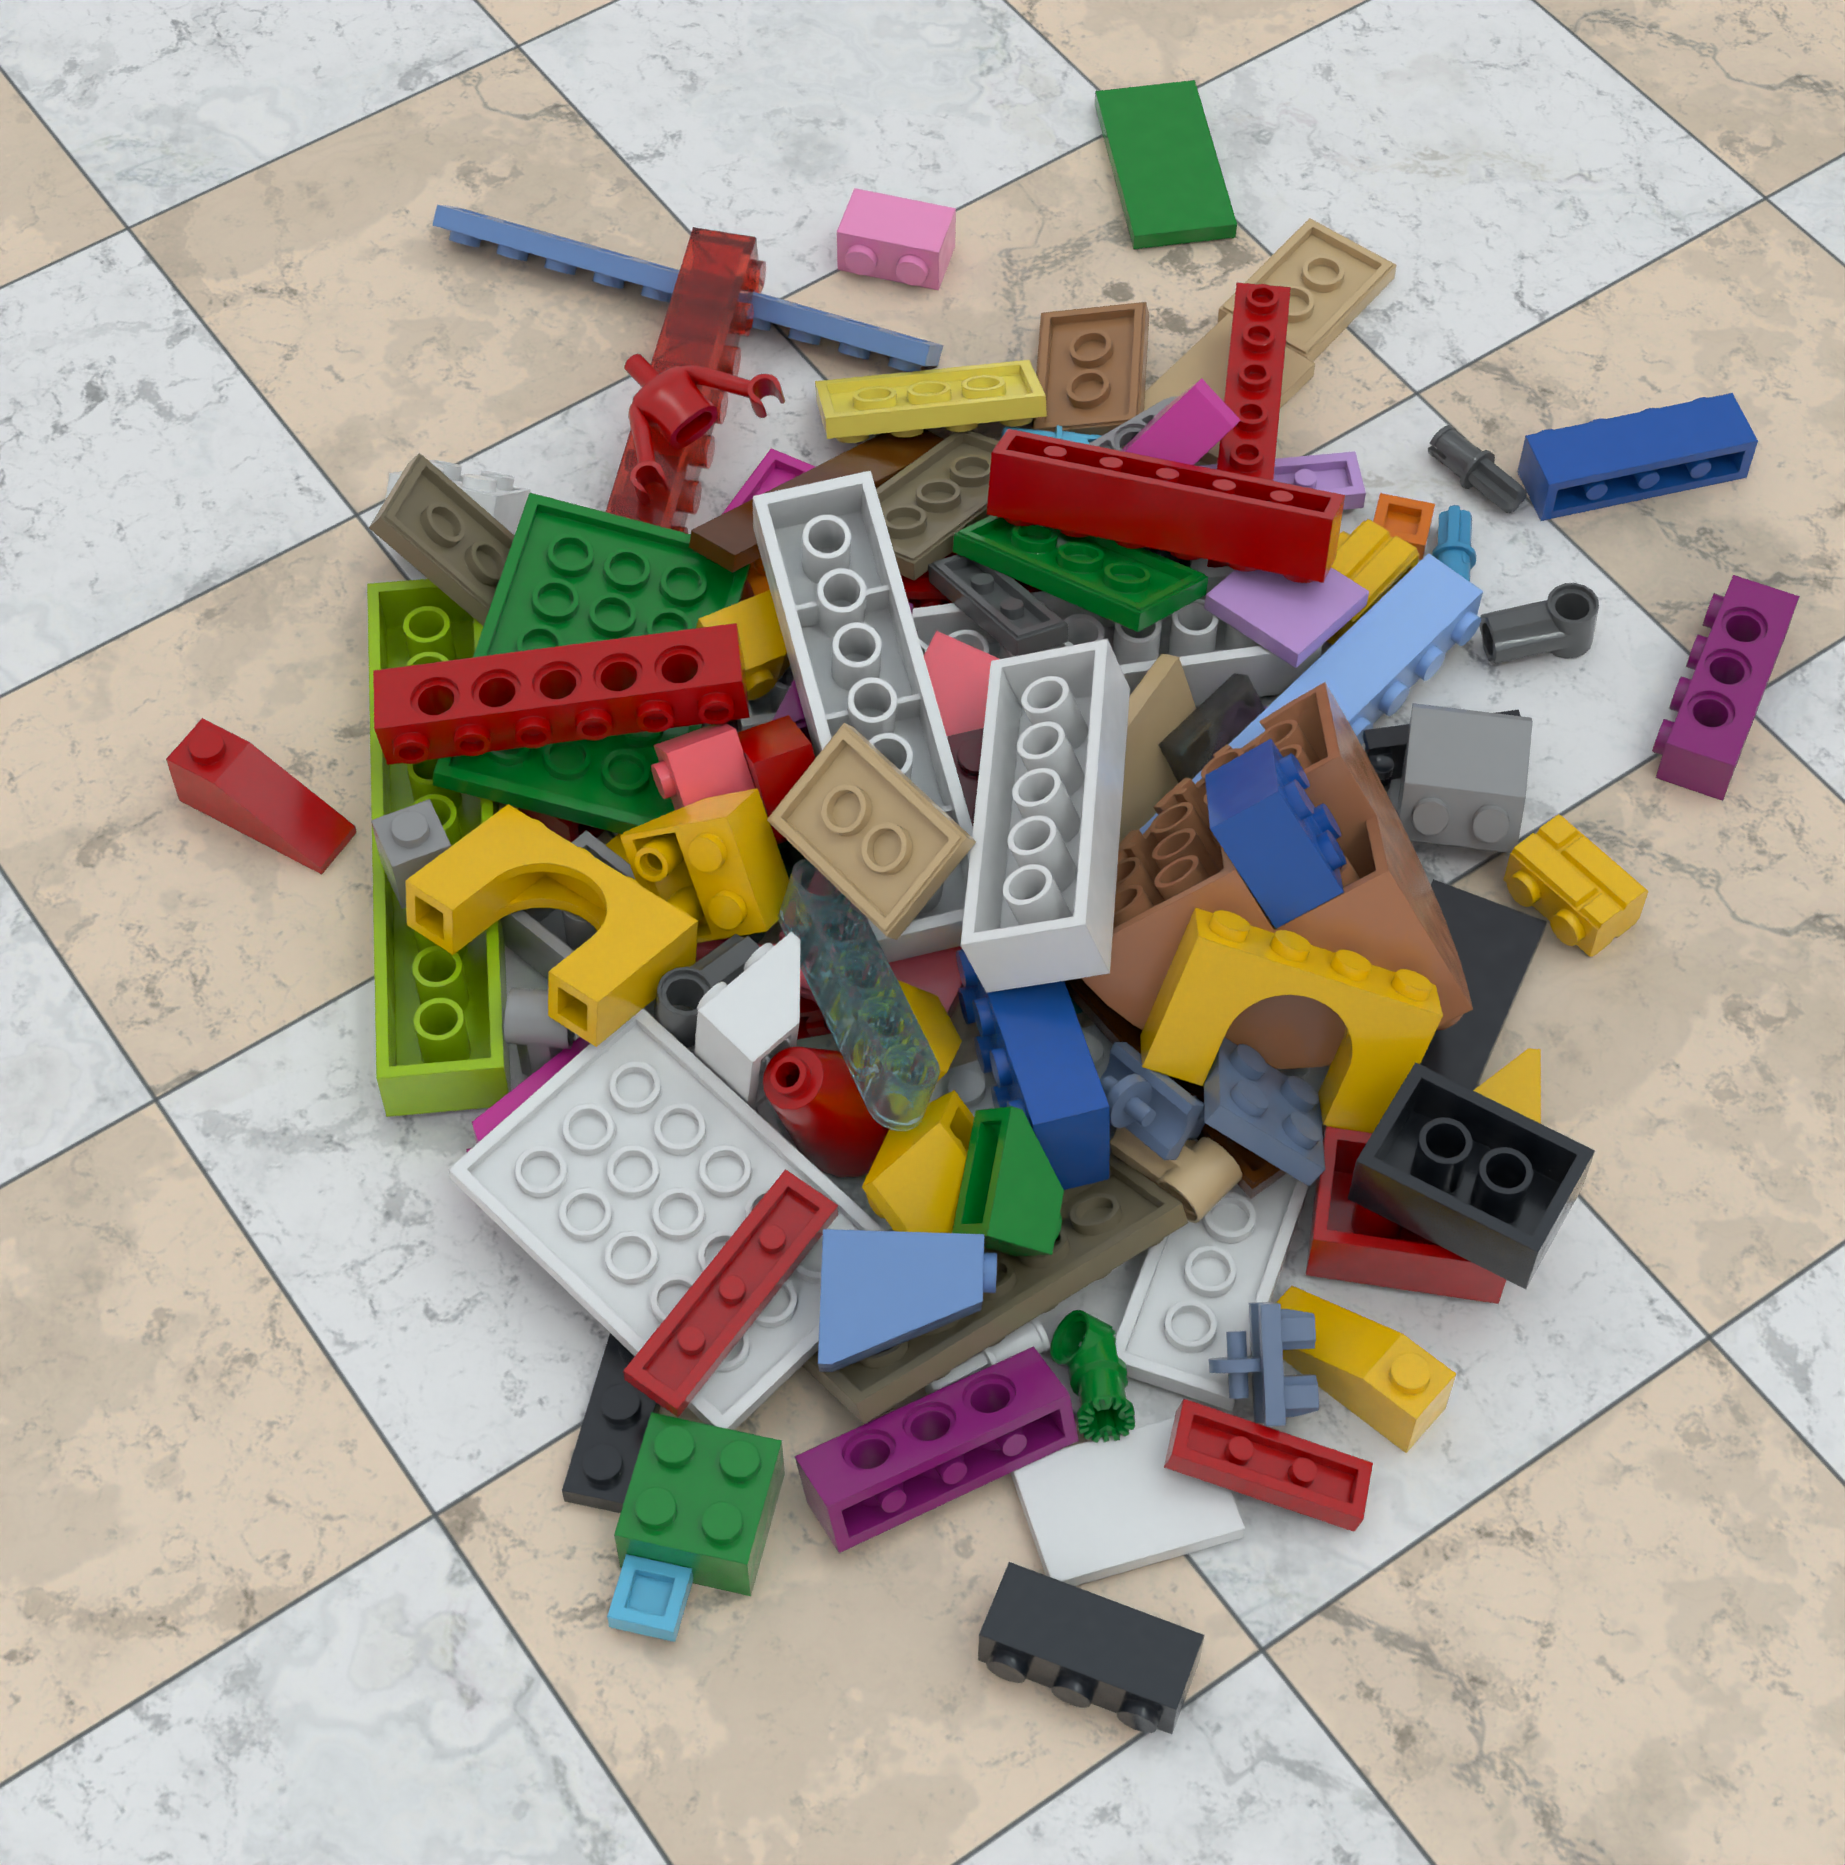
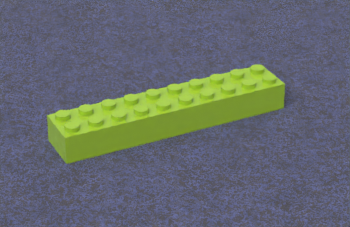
[367,579,511,1117]

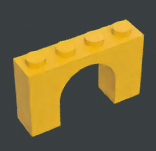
[405,804,698,1047]
[1140,907,1443,1133]

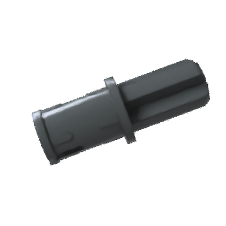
[1428,425,1527,513]

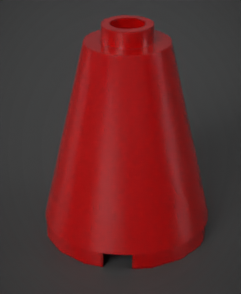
[763,1047,911,1177]

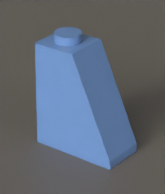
[818,1229,997,1372]

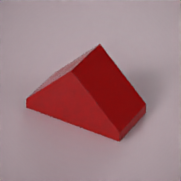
[737,715,816,844]

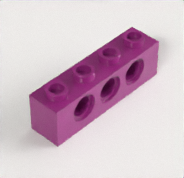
[1652,575,1800,801]
[794,1346,1079,1553]

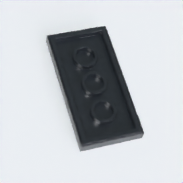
[1420,879,1547,1090]

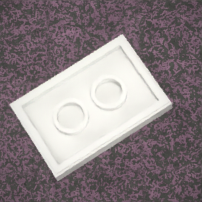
[1011,1417,1245,1586]

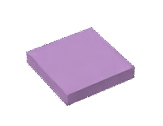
[1204,567,1369,668]

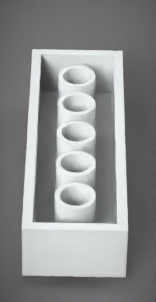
[960,639,1130,993]

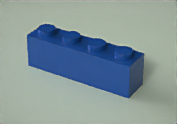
[1517,393,1758,521]

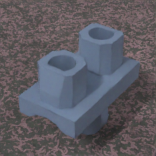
[1100,1042,1205,1160]
[1208,1302,1319,1426]

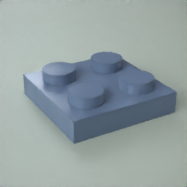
[1204,1037,1325,1186]

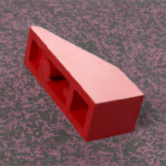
[166,718,357,874]

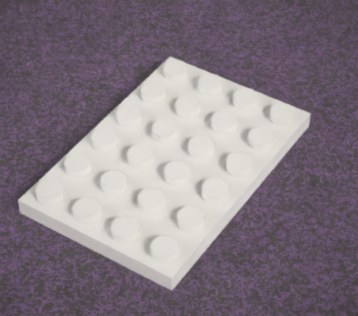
[448,1008,885,1430]

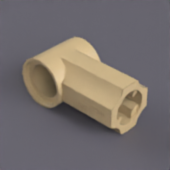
[1110,1127,1242,1223]

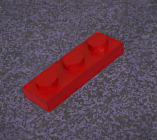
[1164,1399,1373,1532]

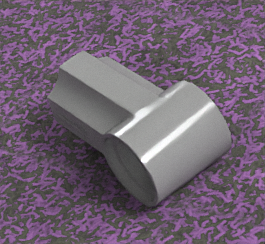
[504,988,575,1077]

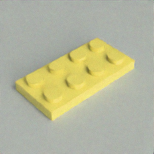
[815,360,1047,443]

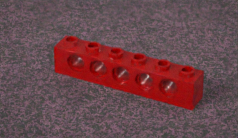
[1207,282,1291,568]
[373,623,750,765]

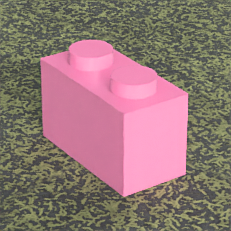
[837,188,956,290]

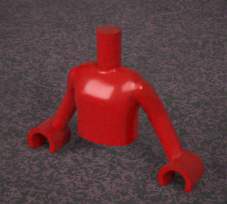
[624,354,785,505]

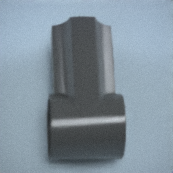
[1479,583,1599,664]
[653,934,760,1048]

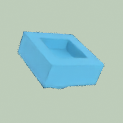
[607,1554,693,1642]

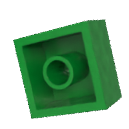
[614,1412,785,1596]

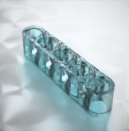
[778,859,940,1131]

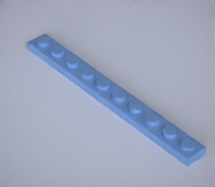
[433,205,943,372]

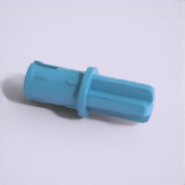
[1432,505,1477,582]

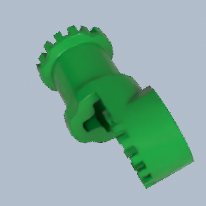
[1050,1310,1135,1443]

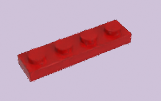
[623,1169,838,1418]

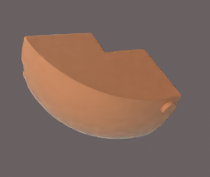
[1082,682,1473,1069]

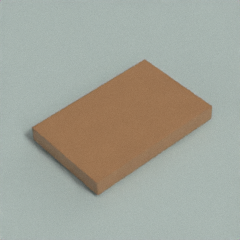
[1032,302,1149,435]

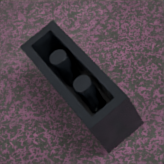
[978,1562,1205,1734]

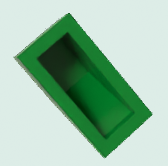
[952,1106,1064,1256]

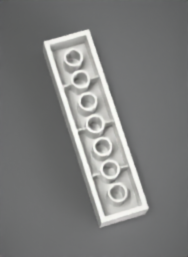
[753,471,973,966]

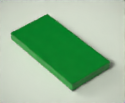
[1095,80,1237,249]
[952,516,1208,632]

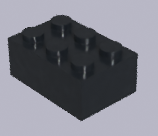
[1347,1062,1595,1289]

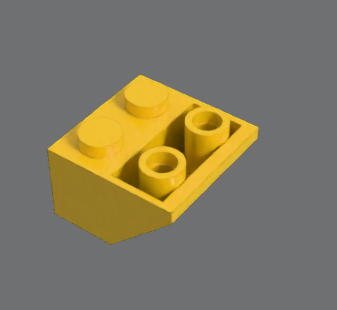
[620,788,796,943]
[862,1090,985,1248]

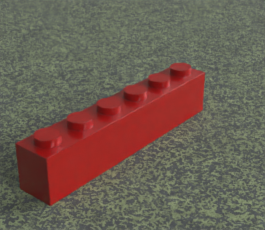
[986,429,1345,583]

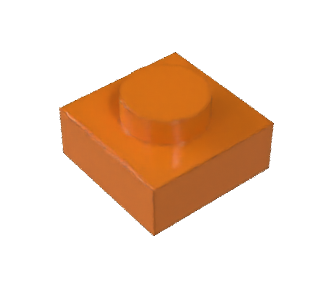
[1373,493,1435,560]

